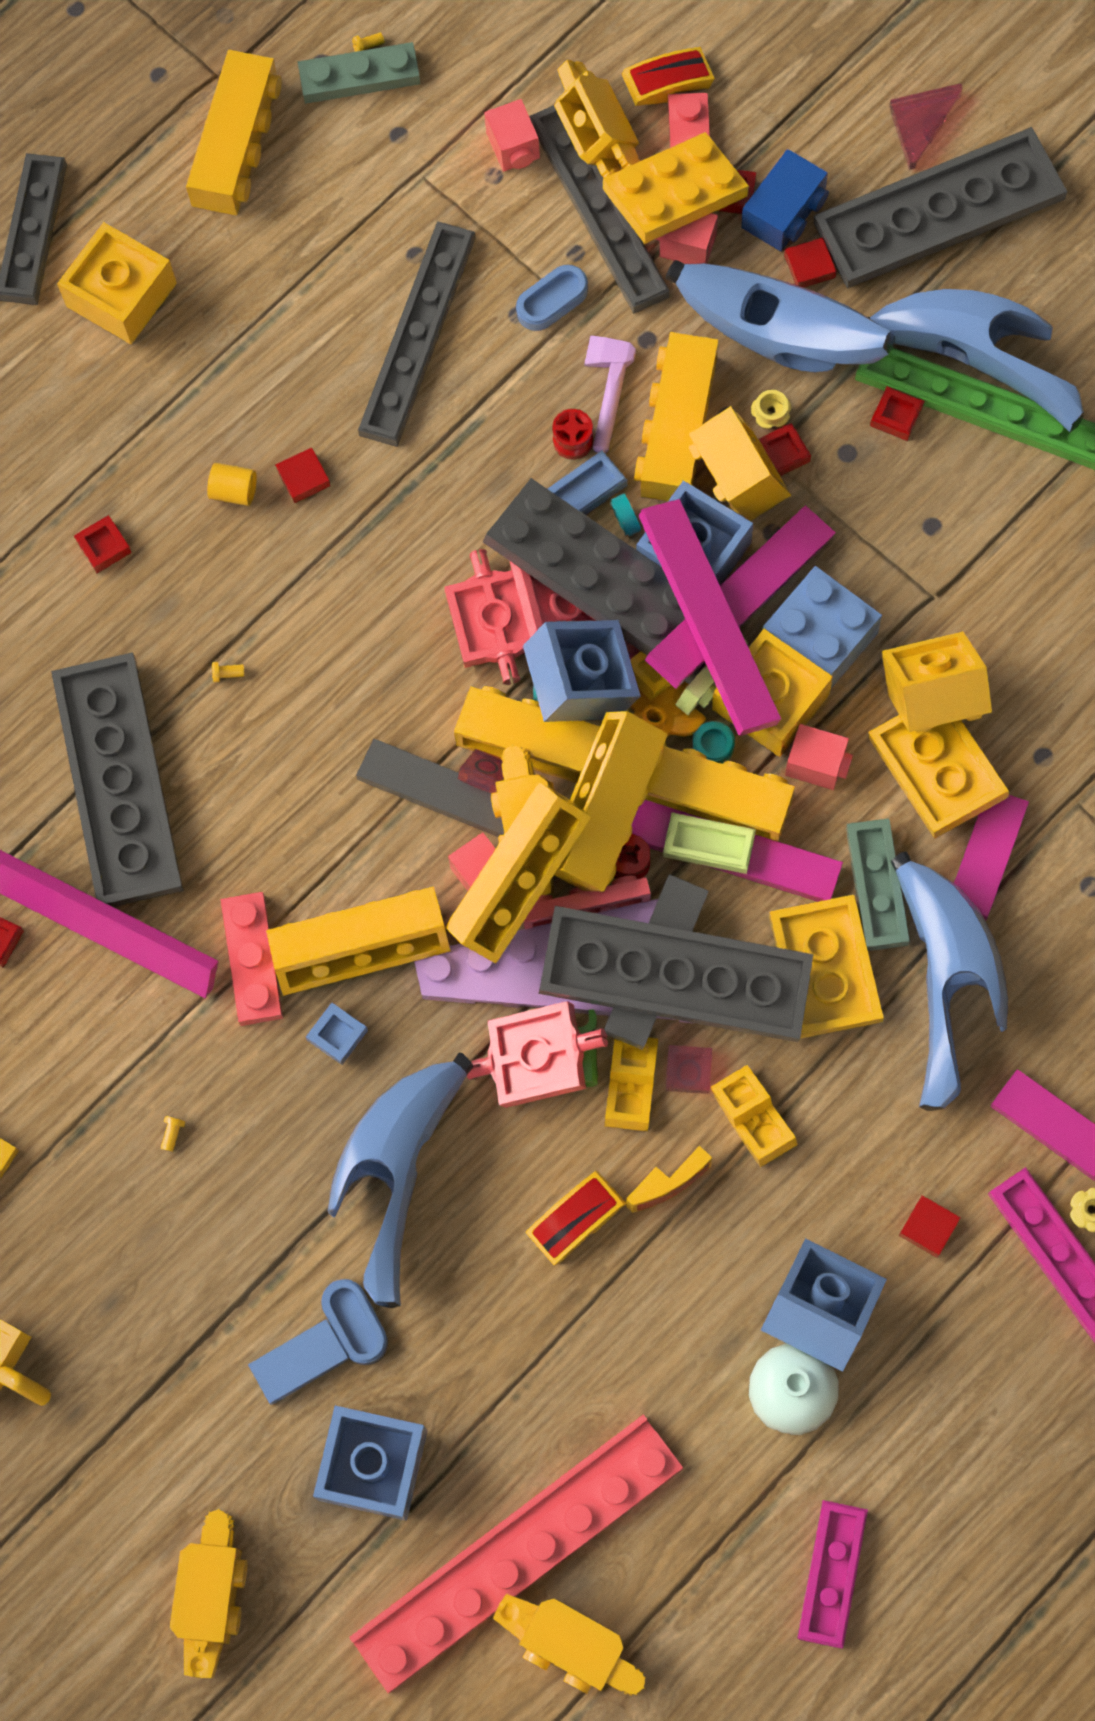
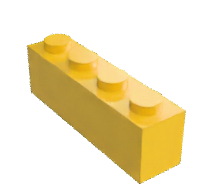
[186,50,282,216]
[634,332,718,501]
[554,711,668,892]
[445,781,591,964]
[266,886,451,996]

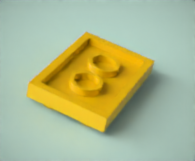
[603,132,749,244]
[868,715,1009,839]
[769,895,884,1039]

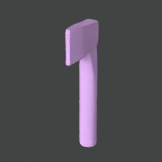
[584,336,636,453]

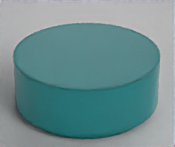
[610,493,642,537]
[692,721,735,764]

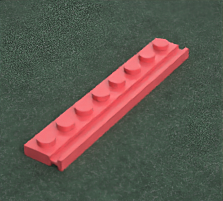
[349,1414,683,1694]

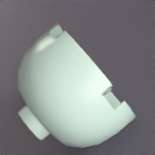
[749,1343,839,1435]

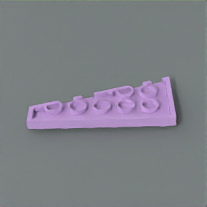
[414,899,691,1023]

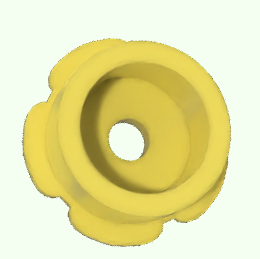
[751,390,791,429]
[1070,1188,1095,1232]

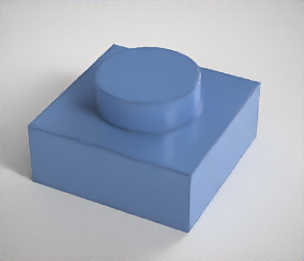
[306,1003,368,1065]

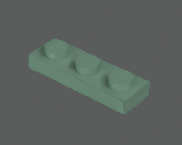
[298,42,420,104]
[846,818,910,951]

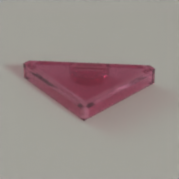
[889,83,963,170]

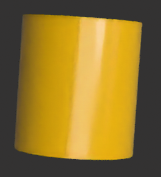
[207,463,257,506]

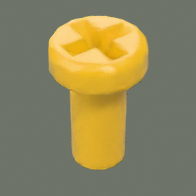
[352,32,385,52]
[212,662,244,683]
[161,1116,186,1152]

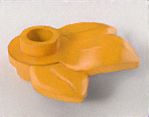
[630,681,706,737]

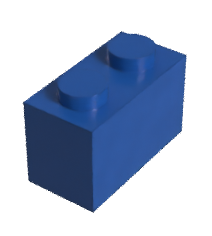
[741,149,829,252]

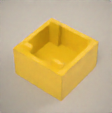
[57,222,177,345]
[689,406,791,521]
[712,629,833,757]
[882,632,992,733]

